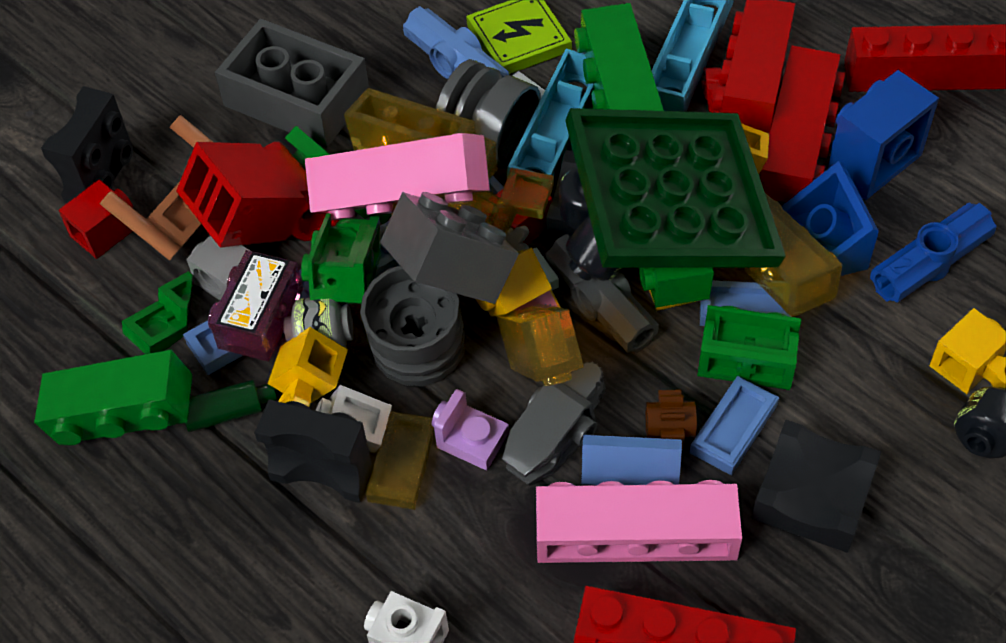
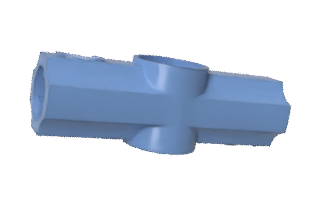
[403,6,509,79]

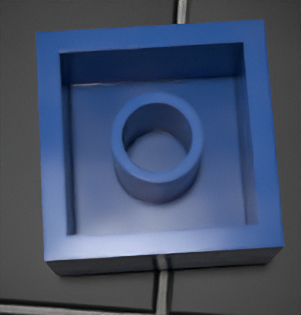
[827,70,939,200]

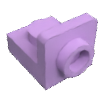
[432,389,509,471]

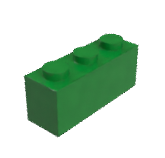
[34,350,192,445]

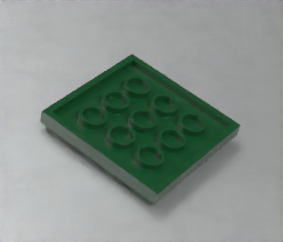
[565,108,786,268]

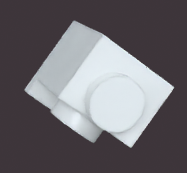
[364,591,449,643]

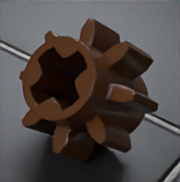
[645,390,697,450]

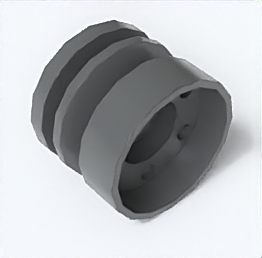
[433,59,541,168]
[360,266,466,386]

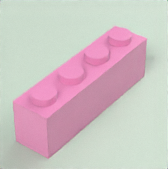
[305,133,490,221]
[536,480,742,563]

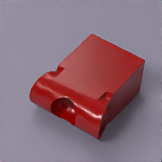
[176,141,339,248]

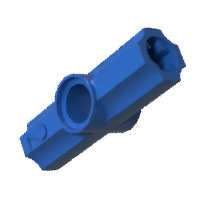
[870,202,997,303]

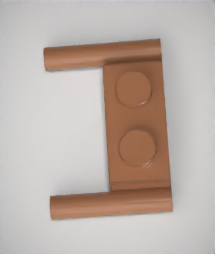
[100,115,213,261]

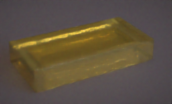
[366,411,435,510]

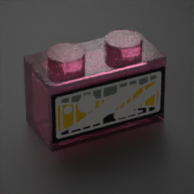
[208,250,304,362]

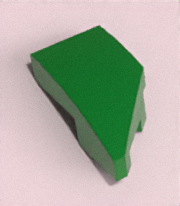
[122,271,193,354]

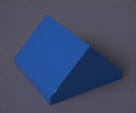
[772,161,879,284]

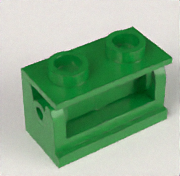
[301,213,381,303]
[697,305,801,390]

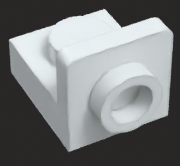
[315,385,392,453]

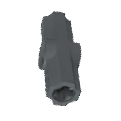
[546,234,659,353]

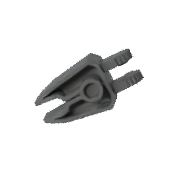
[502,361,606,486]

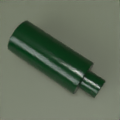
[185,380,277,432]

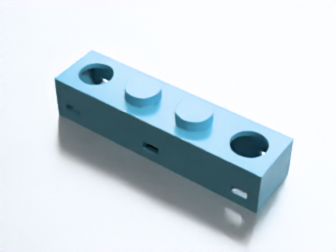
[652,0,733,112]
[506,48,595,195]

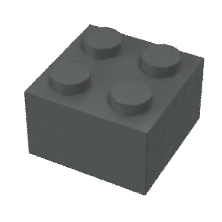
[380,192,519,304]

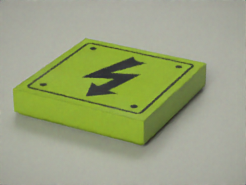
[466,0,572,74]

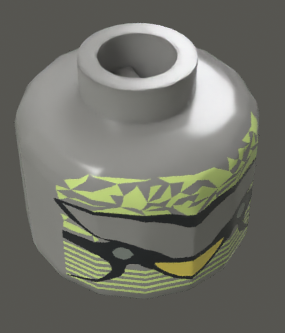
[284,297,354,348]

